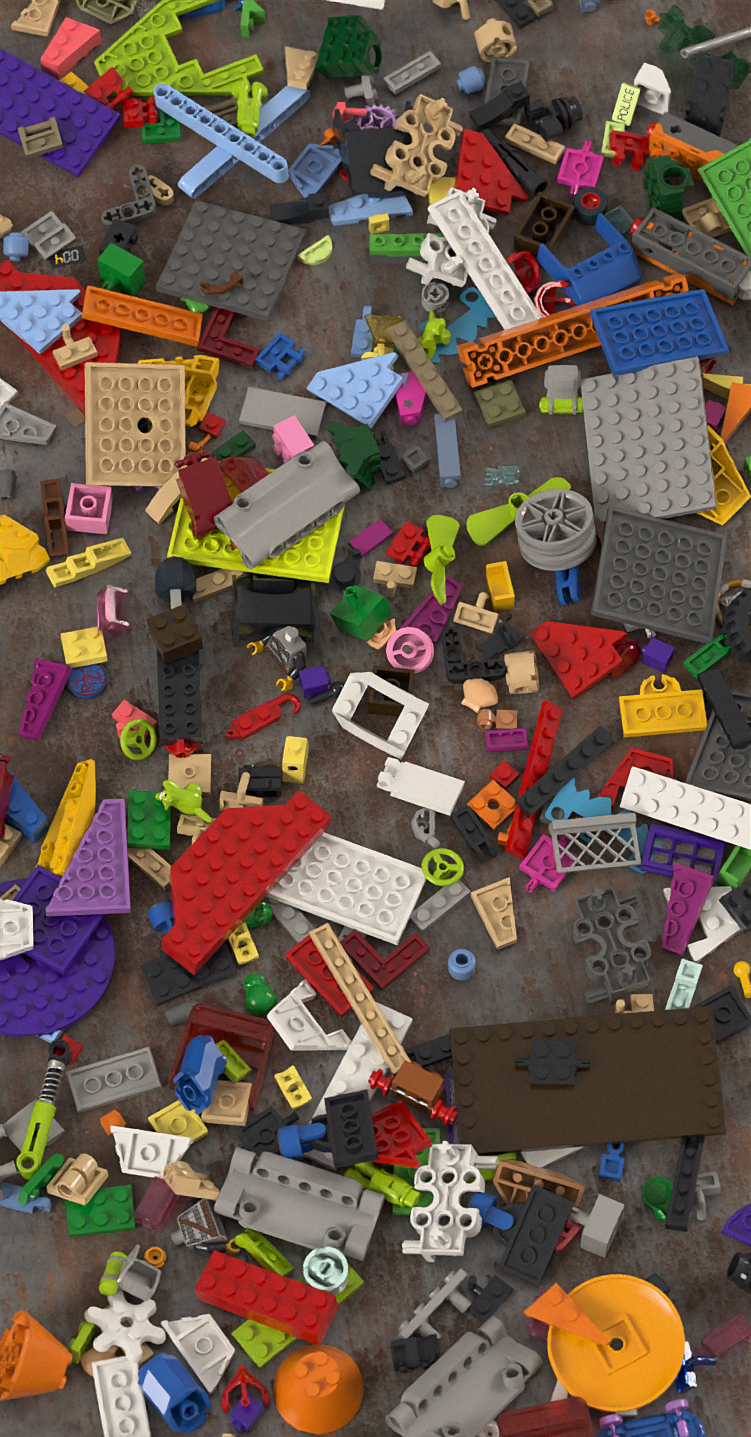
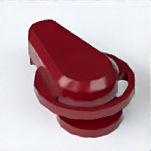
[608,639,640,679]

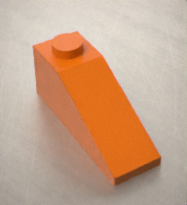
[721,382,751,443]

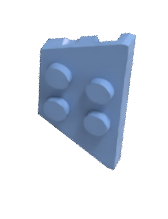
[288,144,343,198]

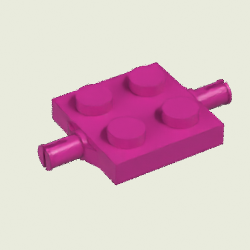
[557,140,604,198]
[519,834,579,893]

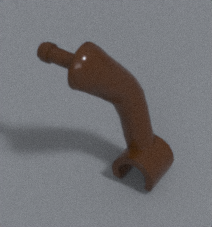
[199,272,244,294]

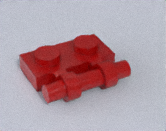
[84,67,134,111]
[123,96,158,128]
[386,521,431,567]

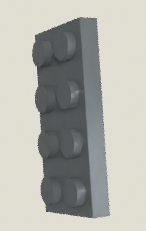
[484,56,530,127]

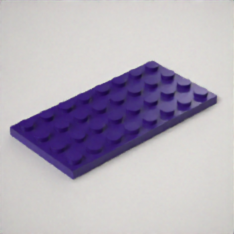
[0,48,121,178]

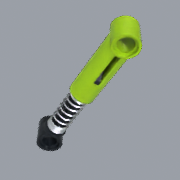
[16,1039,72,1179]

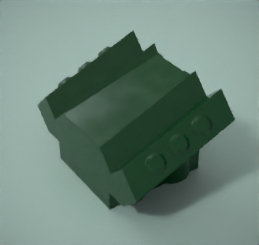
[327,420,381,490]

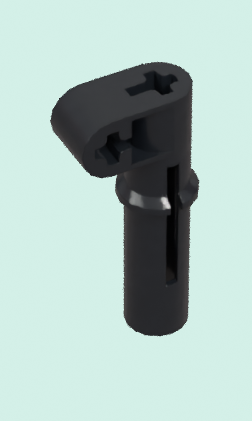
[481,128,548,196]

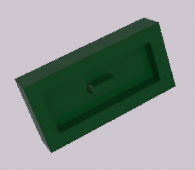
[212,430,256,464]

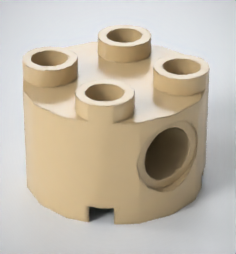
[474,18,517,62]
[505,650,539,694]

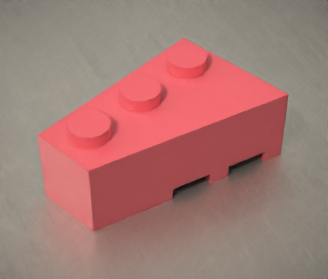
[40,17,102,79]

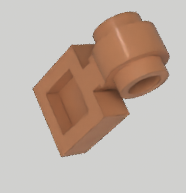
[477,709,517,730]

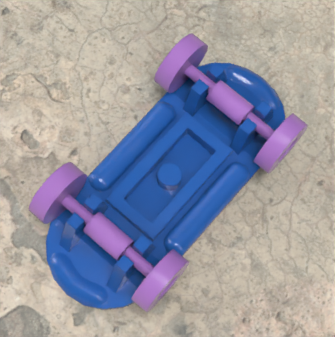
[596,1399,705,1437]

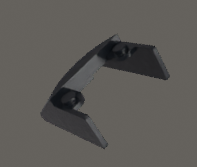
[332,101,422,198]
[232,572,320,649]

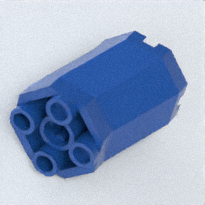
[173,1035,227,1115]
[137,1353,211,1433]

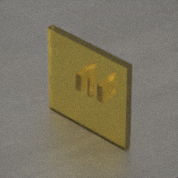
[364,314,402,345]

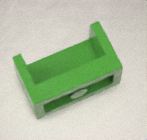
[717,845,751,890]

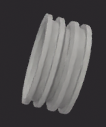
[515,489,597,571]

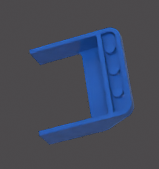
[536,213,643,306]

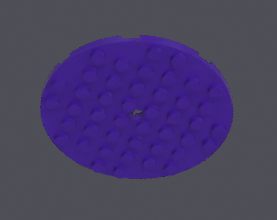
[0,878,115,1038]

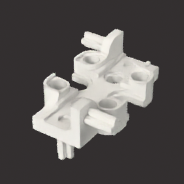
[406,187,496,287]
[402,1141,498,1262]

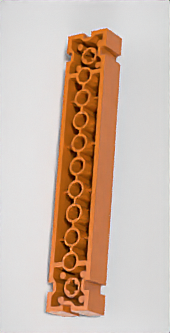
[457,273,689,387]

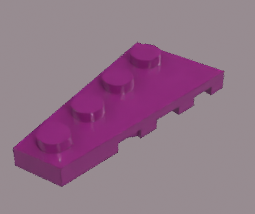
[400,574,463,647]
[19,659,72,741]
[661,862,715,957]

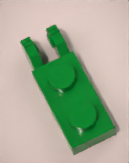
[683,634,732,679]
[17,1153,64,1207]

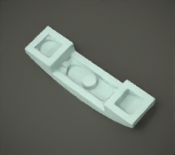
[665,959,703,1010]

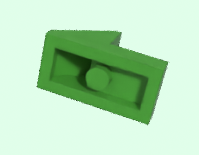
[240,0,266,37]

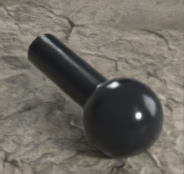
[308,681,344,706]

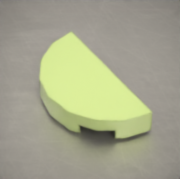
[297,235,332,265]

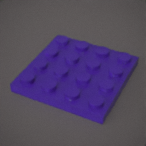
[12,865,106,975]

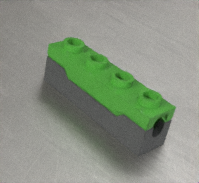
[370,233,444,264]

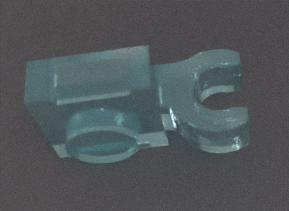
[484,466,519,485]

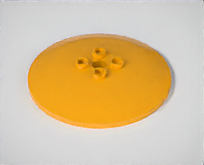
[547,1274,685,1412]

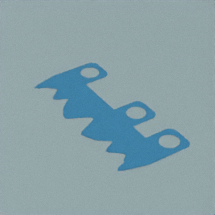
[394,287,497,363]
[545,777,664,874]

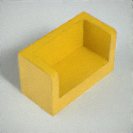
[486,561,515,612]

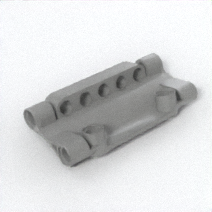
[214,441,360,569]
[214,1147,385,1261]
[386,1316,543,1437]

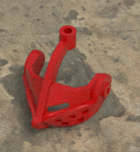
[506,251,541,294]
[532,280,576,317]
[221,1365,271,1413]

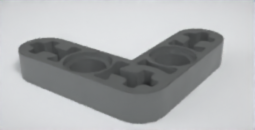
[101,164,157,229]

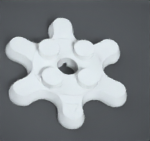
[84,1289,166,1362]

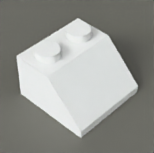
[634,63,671,115]

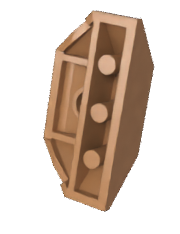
[493,1160,585,1208]

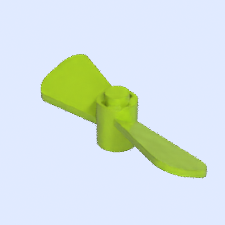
[467,477,571,546]
[424,515,460,605]

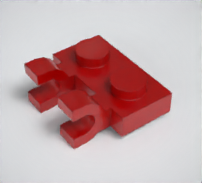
[609,130,649,171]

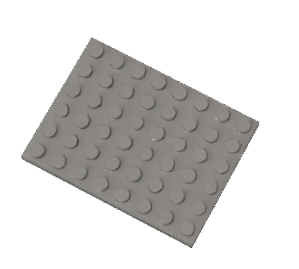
[581,356,717,524]

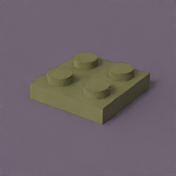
[474,380,526,428]

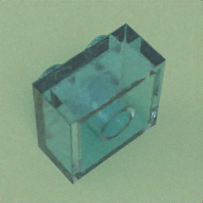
[604,205,634,235]

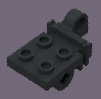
[390,1334,441,1373]

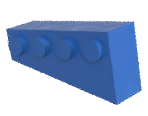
[2,762,49,843]

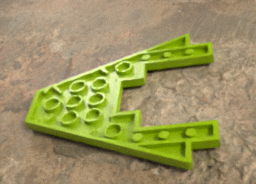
[94,0,264,96]

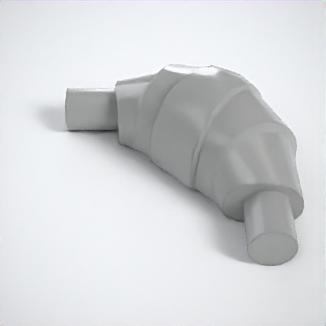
[411,807,440,849]

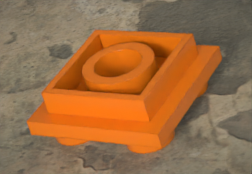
[467,780,516,830]

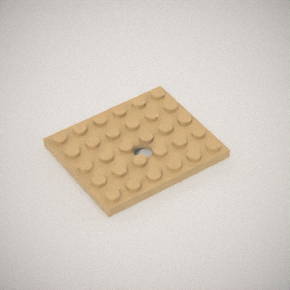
[85,362,185,487]

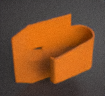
[100,1110,127,1136]

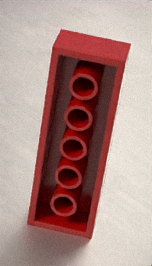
[194,1250,339,1346]

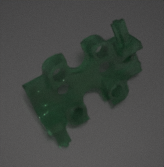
[657,5,751,89]

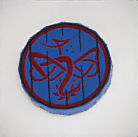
[66,663,108,700]

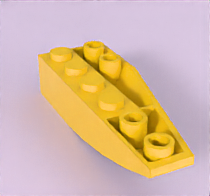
[36,759,96,878]

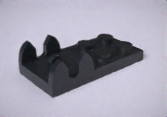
[684,54,736,137]

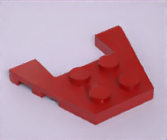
[596,748,674,825]

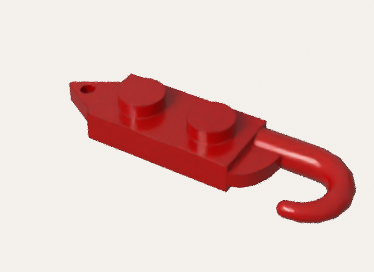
[225,693,301,741]

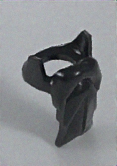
[475,614,528,660]

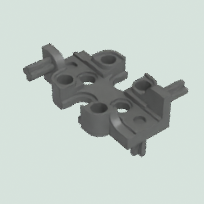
[573,886,651,1005]

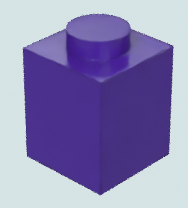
[641,637,675,673]
[299,666,331,698]
[229,1394,265,1434]

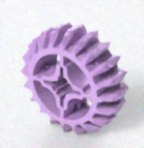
[352,103,400,130]

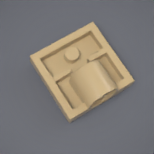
[682,198,732,238]

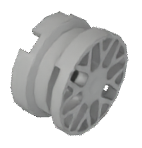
[422,282,449,313]

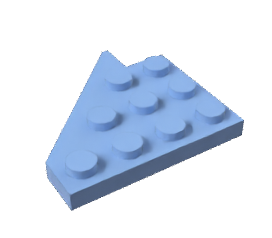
[0,289,82,354]
[306,352,405,429]

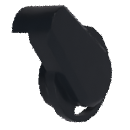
[331,549,361,590]

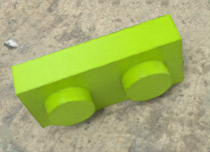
[68,1320,98,1364]

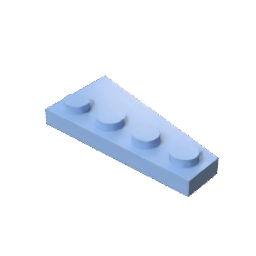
[329,194,413,226]

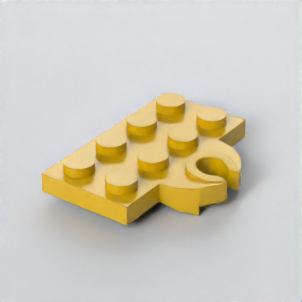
[619,674,707,738]

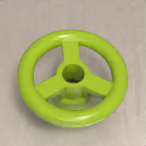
[120,719,157,760]
[422,848,464,886]

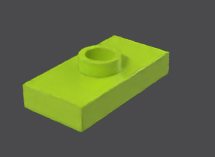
[215,1039,252,1084]

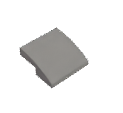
[21,211,76,260]
[3,1099,65,1151]

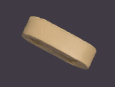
[142,175,174,206]

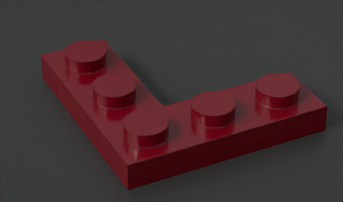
[197,307,260,369]
[340,930,430,991]

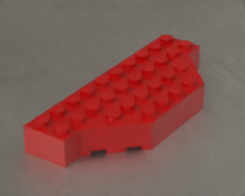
[0,260,123,415]
[161,791,332,975]

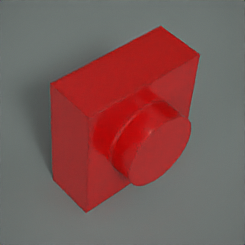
[199,412,226,439]
[490,761,520,790]
[55,1035,83,1066]

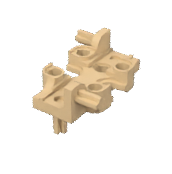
[370,94,463,197]

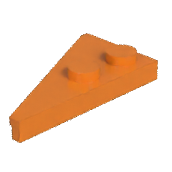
[524,1283,610,1346]

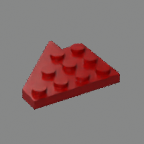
[454,129,528,215]
[530,621,628,699]
[331,1100,432,1168]

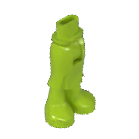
[232,80,268,138]
[344,1162,422,1208]

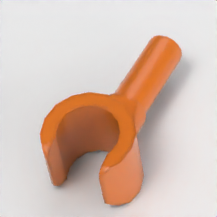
[645,10,672,25]
[319,128,336,146]
[188,434,212,453]
[498,822,512,845]

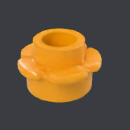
[144,1247,166,1268]

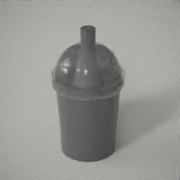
[164,999,205,1027]

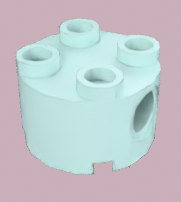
[303,1247,349,1296]

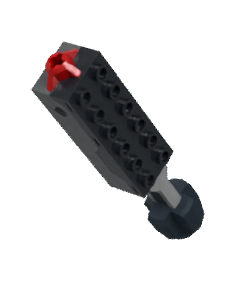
[155,556,204,758]

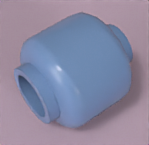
[456,66,486,94]
[3,232,29,261]
[448,949,476,980]

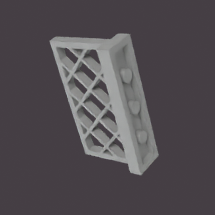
[548,813,641,874]

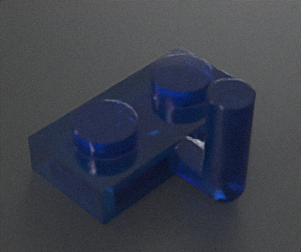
[675,1342,717,1393]

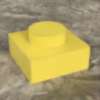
[368,213,389,234]

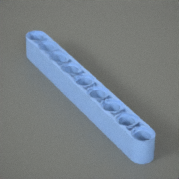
[153,84,289,183]
[178,85,311,199]

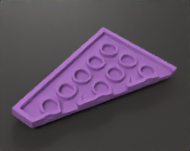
[46,799,130,916]

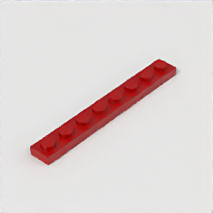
[505,700,563,859]

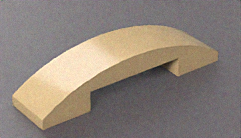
[145,458,207,525]

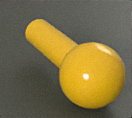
[733,961,751,998]

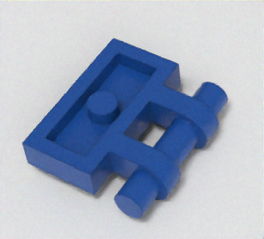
[255,333,306,381]

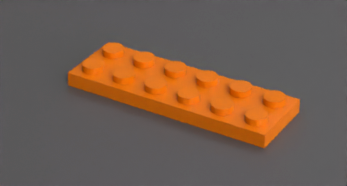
[81,285,203,347]

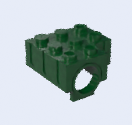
[315,15,383,78]
[643,155,694,221]

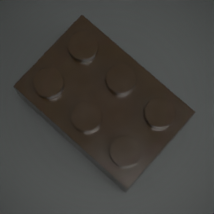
[514,192,575,258]

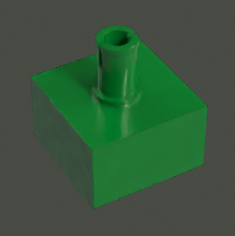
[97,243,146,297]
[330,585,393,642]

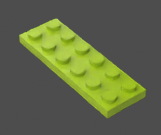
[231,1263,364,1369]

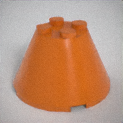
[0,1310,72,1401]
[273,1344,364,1435]

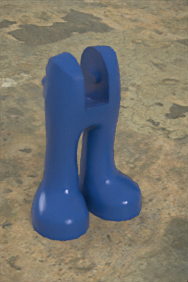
[556,565,582,606]

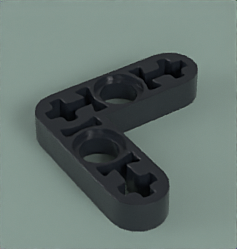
[442,626,506,684]

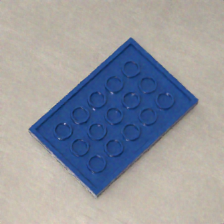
[590,289,729,376]

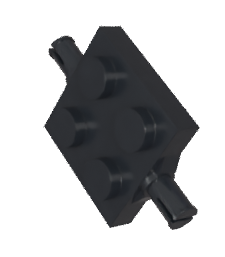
[515,1040,590,1086]
[232,1106,300,1156]

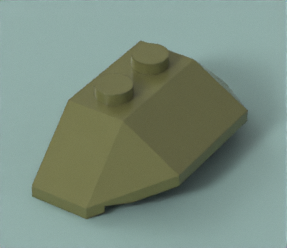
[75,0,139,25]

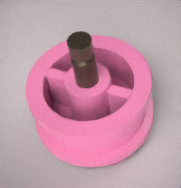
[386,627,434,674]

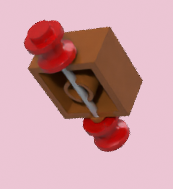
[368,1060,458,1127]

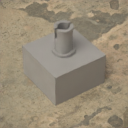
[568,1194,624,1258]

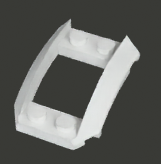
[332,671,429,759]

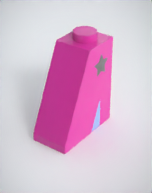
[394,371,428,426]

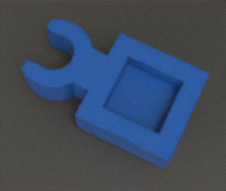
[598,1143,625,1182]

